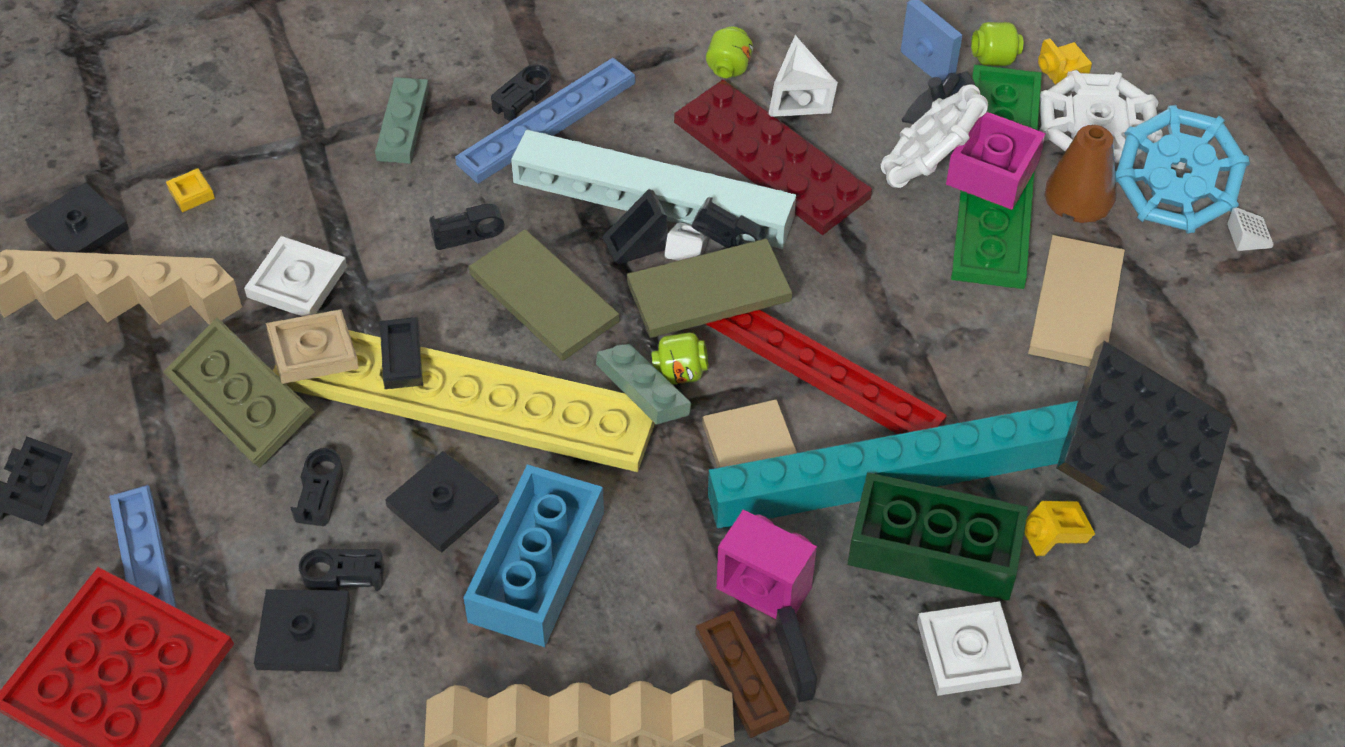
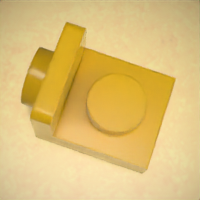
[1038,38,1092,85]
[1024,501,1095,556]

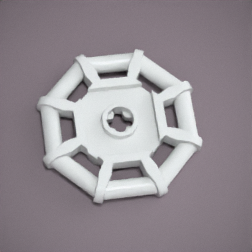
[1039,70,1163,163]
[881,85,988,188]

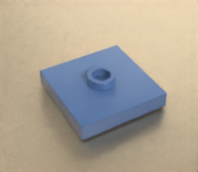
[901,0,962,80]

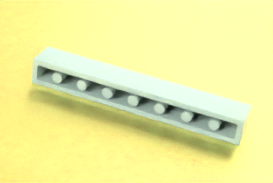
[511,130,796,249]

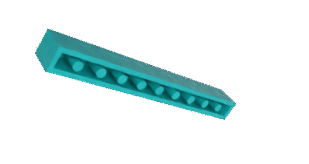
[708,401,1078,529]

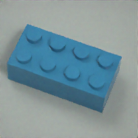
[463,464,604,647]

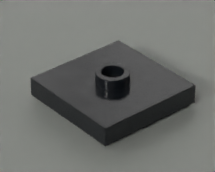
[25,182,129,253]
[385,451,499,553]
[254,589,350,672]

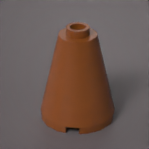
[1044,125,1116,223]

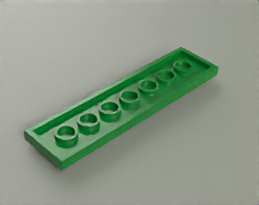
[951,65,1042,289]

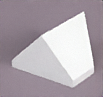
[768,35,838,117]

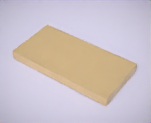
[1028,235,1125,367]

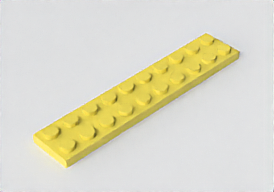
[273,330,655,472]

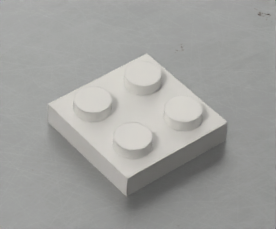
[244,236,347,317]
[917,601,1022,696]

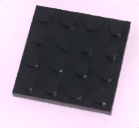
[1056,341,1232,549]

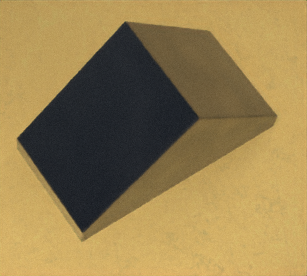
[602,189,667,264]

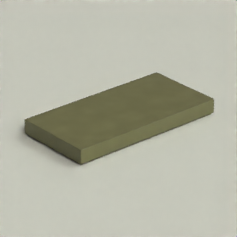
[469,229,620,361]
[627,238,792,338]
[163,318,315,468]

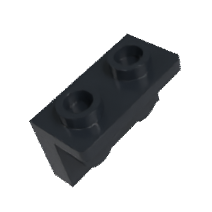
[0,436,73,526]

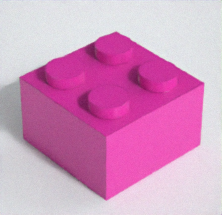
[946,112,1046,210]
[716,510,817,619]

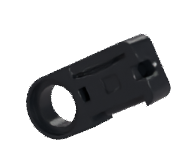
[491,64,552,122]
[691,197,766,248]
[429,204,505,250]
[291,448,343,526]
[299,549,384,591]

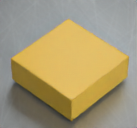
[166,168,215,213]

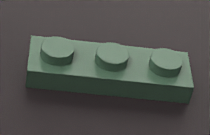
[375,77,429,164]
[596,343,691,425]

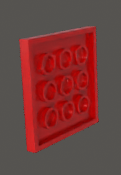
[0,567,234,747]

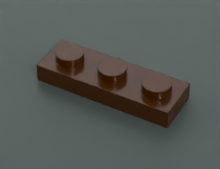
[695,610,790,738]

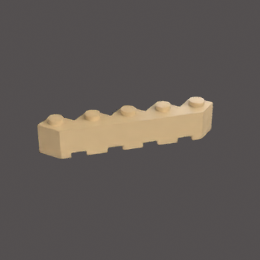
[0,250,242,325]
[424,680,735,747]

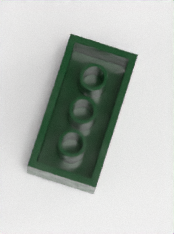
[847,472,1028,601]

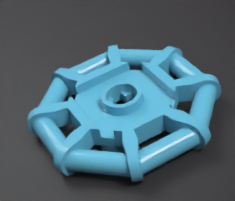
[1115,105,1250,234]

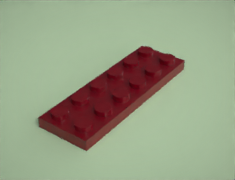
[674,79,872,235]

